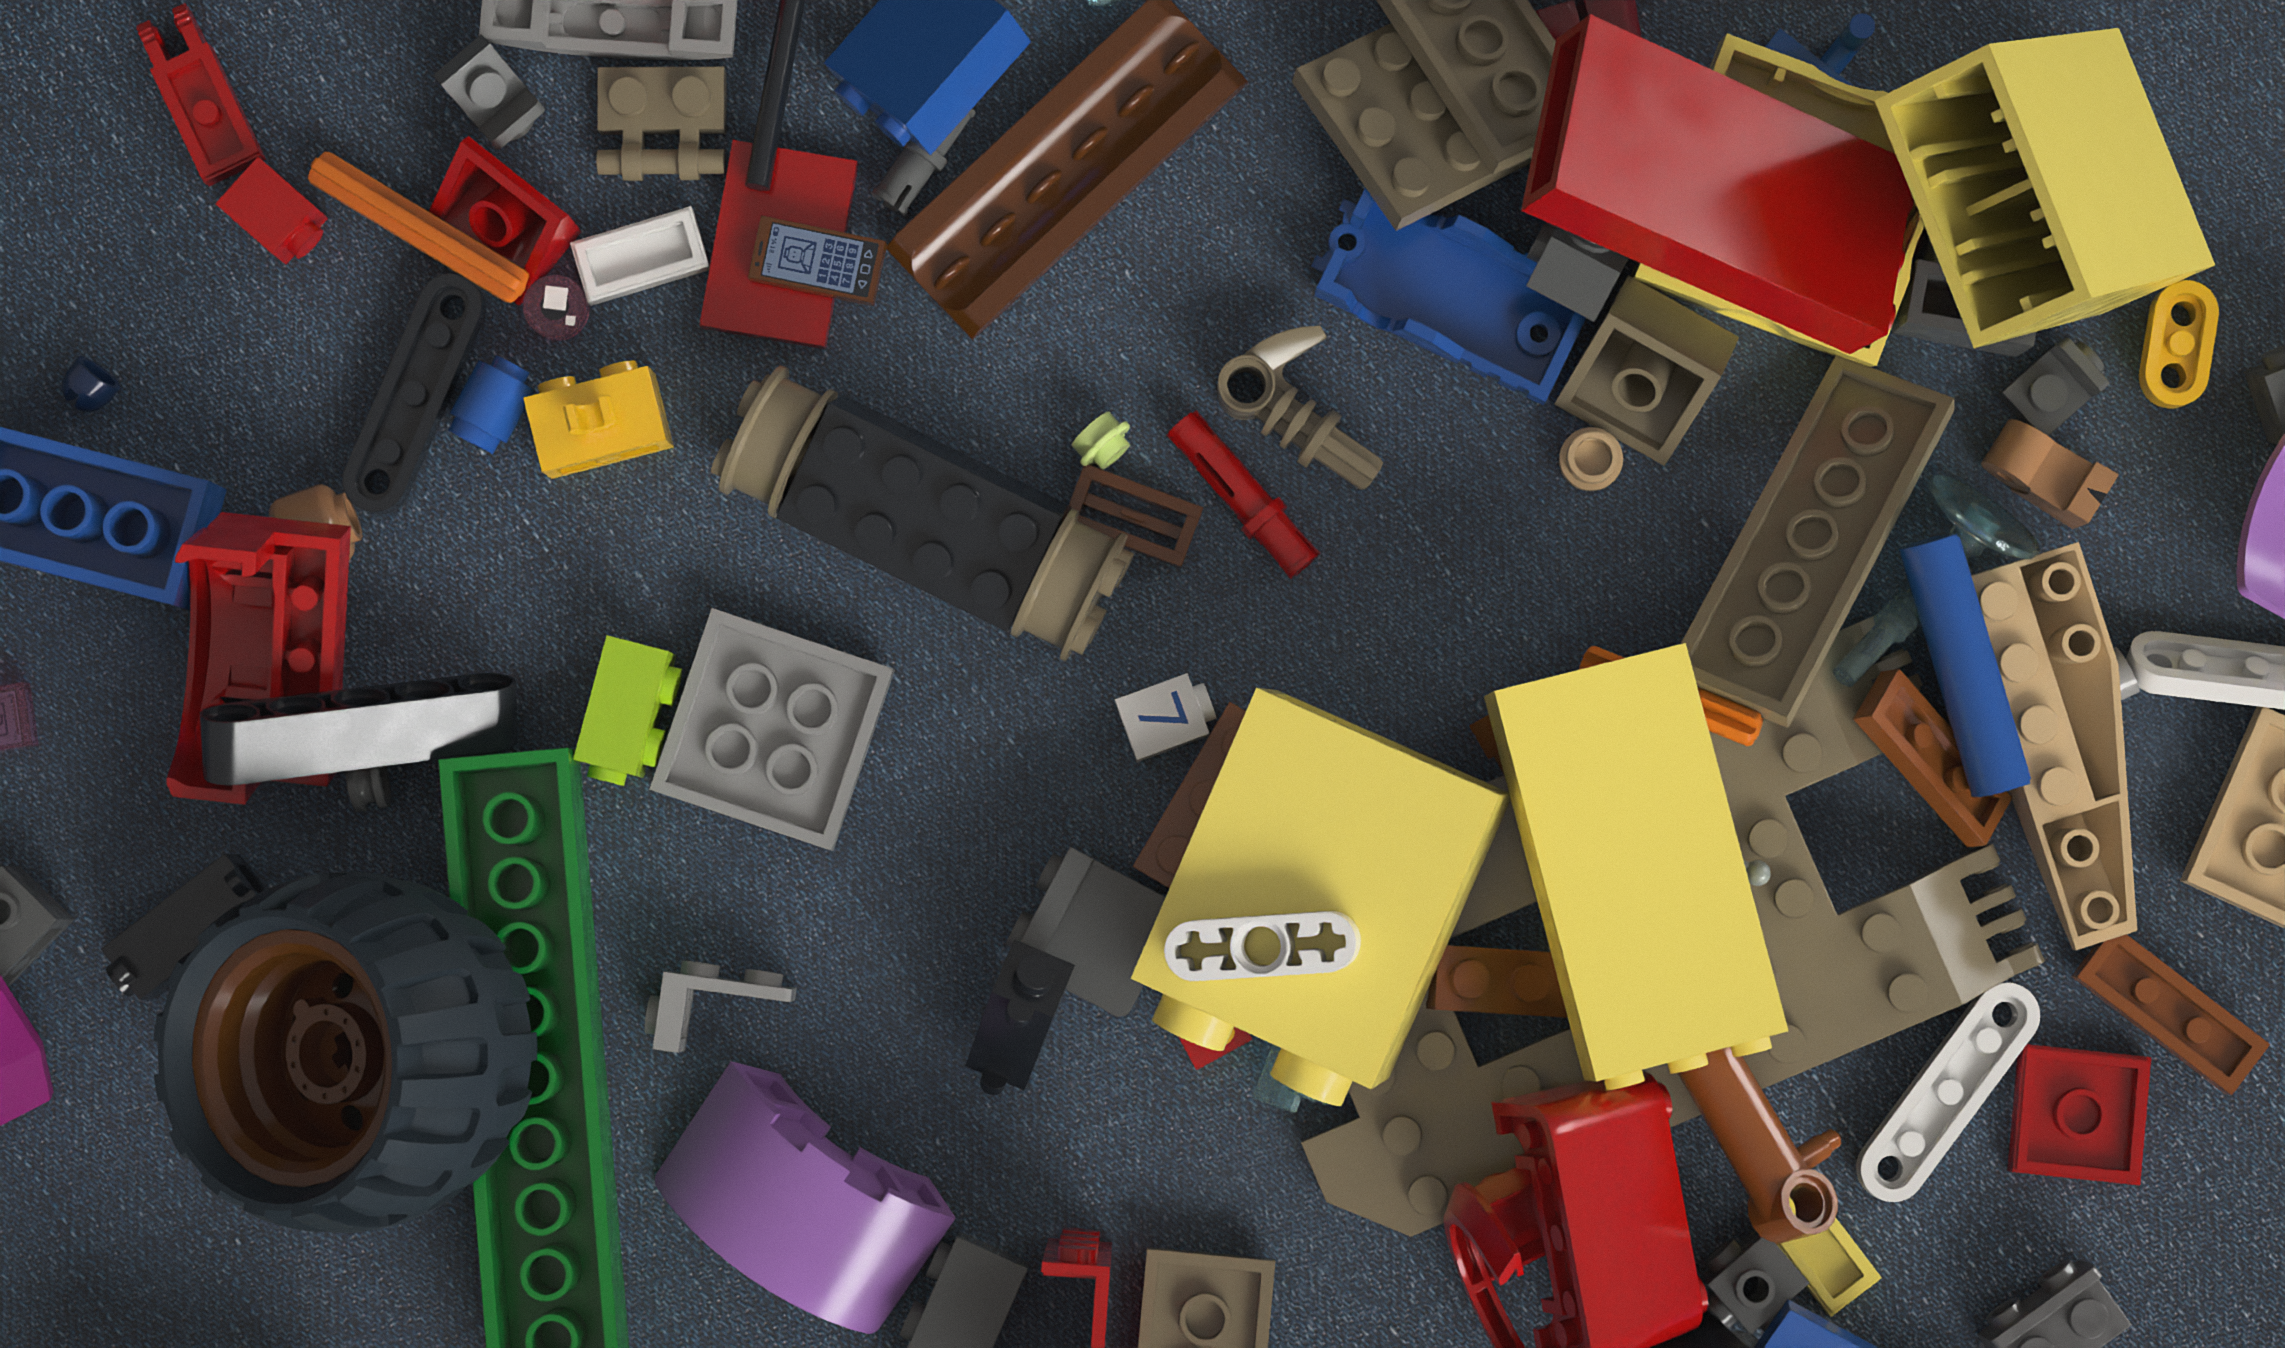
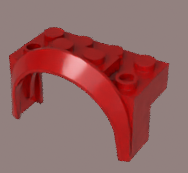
[166,512,351,805]

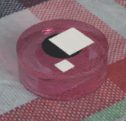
[523,275,589,341]

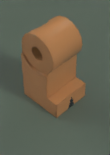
[1981,419,2119,529]

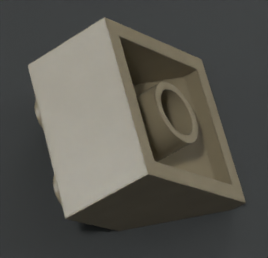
[1554,275,1739,466]

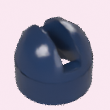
[62,356,120,412]

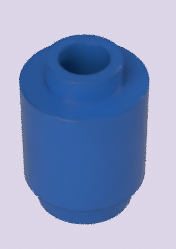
[448,355,535,454]

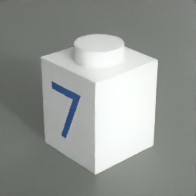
[1115,673,1217,762]

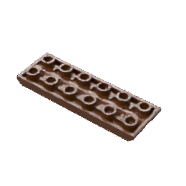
[886,0,1248,341]

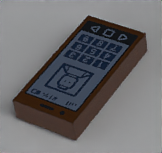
[748,215,887,306]

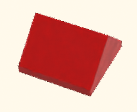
[429,136,582,306]

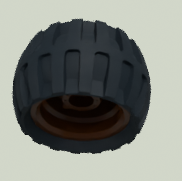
[153,872,537,1233]

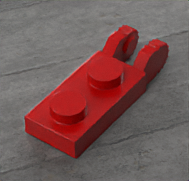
[136,3,266,187]

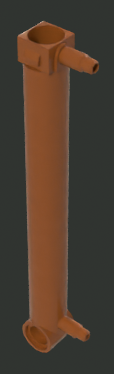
[1469,714,1841,1243]

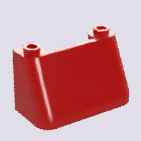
[1491,1071,1708,1348]

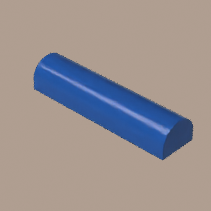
[1899,534,2031,797]

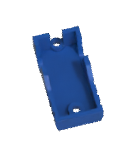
[1311,188,1586,405]

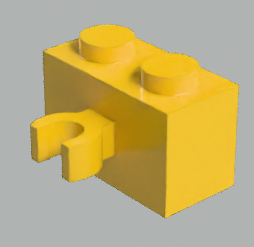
[523,360,674,479]

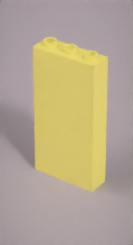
[1484,643,1788,1090]

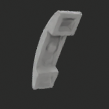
[479,0,738,60]

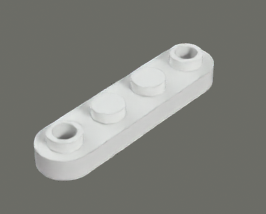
[2126,631,2285,710]
[1856,982,2040,1202]

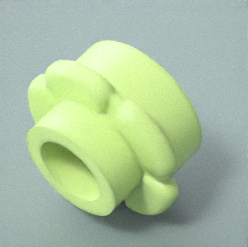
[1072,412,1130,470]

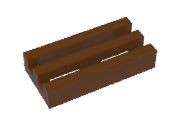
[1069,465,1204,569]

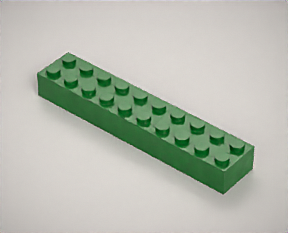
[438,748,629,1348]

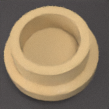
[1559,427,1623,491]

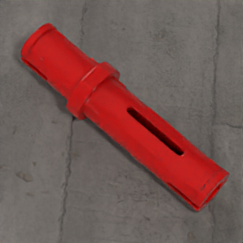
[1166,410,1321,579]

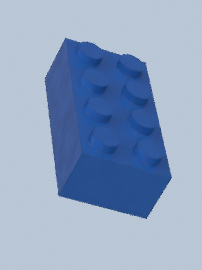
[0,427,227,610]

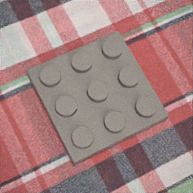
[649,608,895,851]

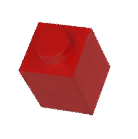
[215,157,328,265]

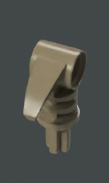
[1217,326,1383,490]

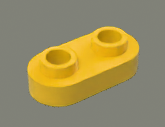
[2139,280,2219,409]

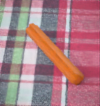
[308,152,529,303]

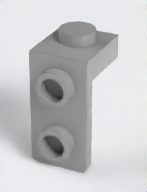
[645,960,797,1053]

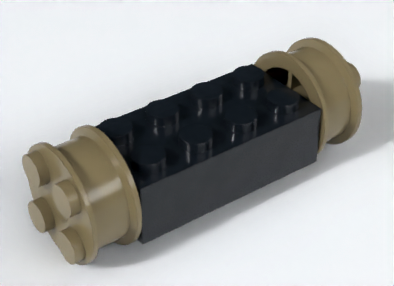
[711,365,1134,662]

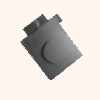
[433,34,545,149]
[1997,337,2110,436]

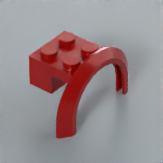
[1444,1167,1546,1348]

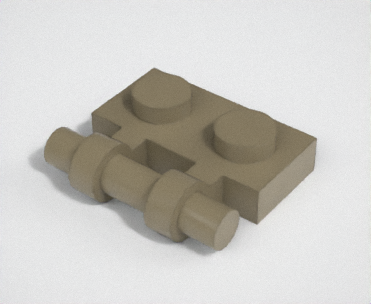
[596,66,727,181]

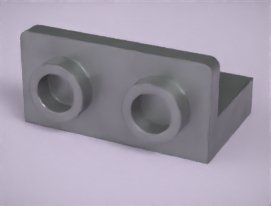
[1977,1259,2132,1348]

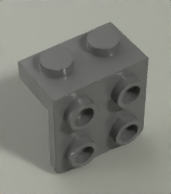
[1005,847,1166,1016]

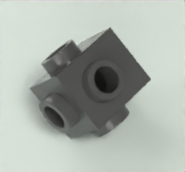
[1700,1229,1809,1334]

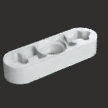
[1164,911,1361,981]

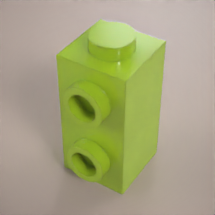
[573,635,682,786]

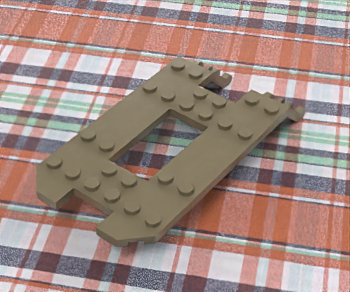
[1301,609,2045,1237]

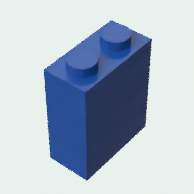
[824,0,1031,155]

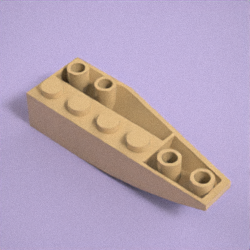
[1971,542,2137,950]

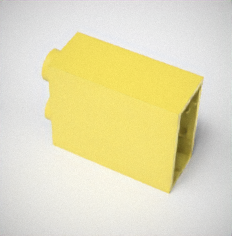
[1874,28,2215,348]
[1131,688,1511,1106]

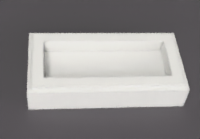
[570,206,710,306]

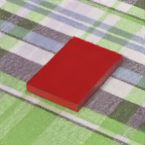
[699,140,859,350]

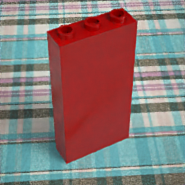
[1521,14,1914,354]

